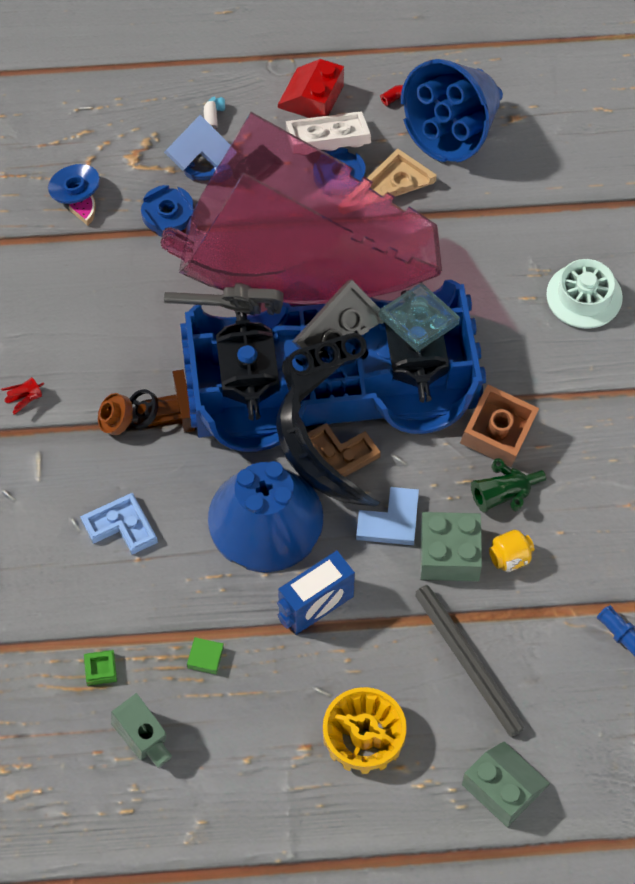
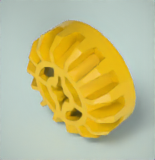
[323,687,406,774]

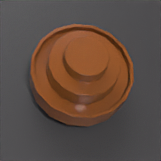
[98,393,133,435]

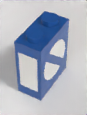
[277,550,355,635]

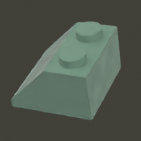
[462,742,550,828]

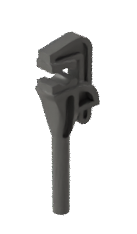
[164,283,284,316]

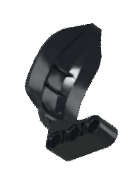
[276,333,380,507]

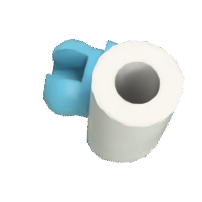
[204,96,225,129]

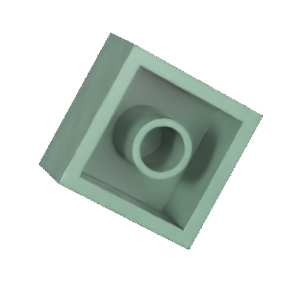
[421,512,482,581]

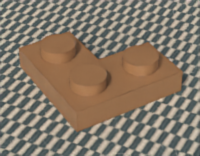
[307,423,381,477]

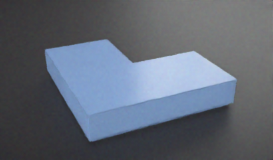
[164,115,237,171]
[356,487,419,546]
[80,493,158,555]

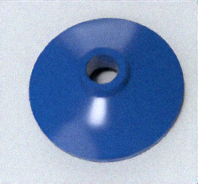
[48,164,100,204]

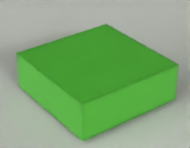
[187,637,224,675]
[84,650,117,686]

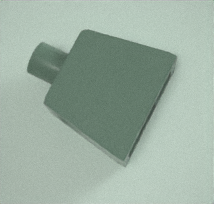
[111,693,172,768]

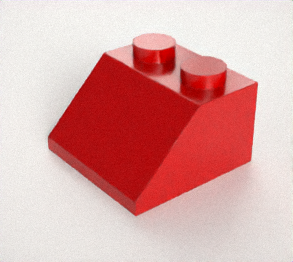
[278,59,344,118]

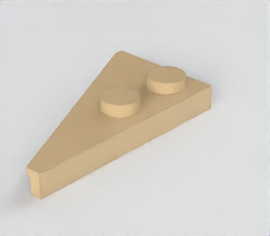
[339,148,437,214]

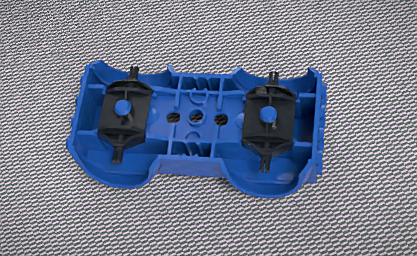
[180,279,486,452]

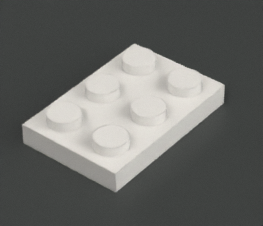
[286,111,371,154]

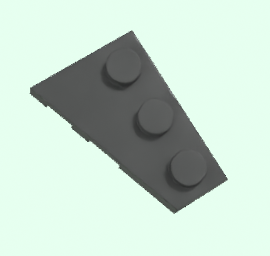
[292,279,390,359]

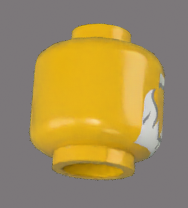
[489,529,535,572]

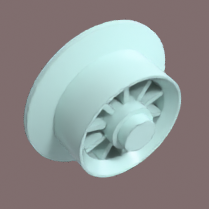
[546,259,623,329]

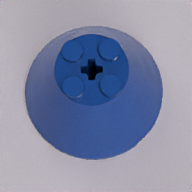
[401,59,503,163]
[208,461,323,572]

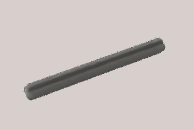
[415,585,524,737]

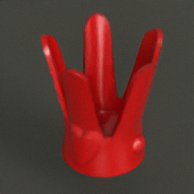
[1,377,44,415]

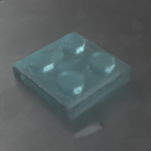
[379,282,460,352]

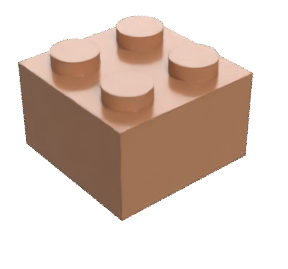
[460,384,539,467]

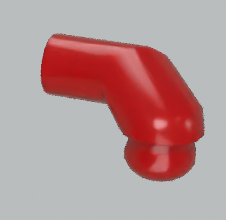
[380,85,403,106]

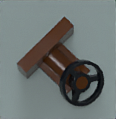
[129,369,195,433]

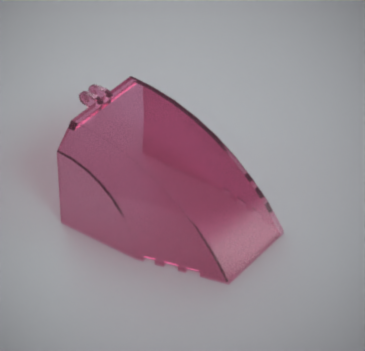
[160,112,442,304]

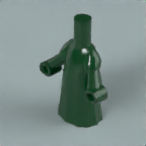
[470,458,546,513]

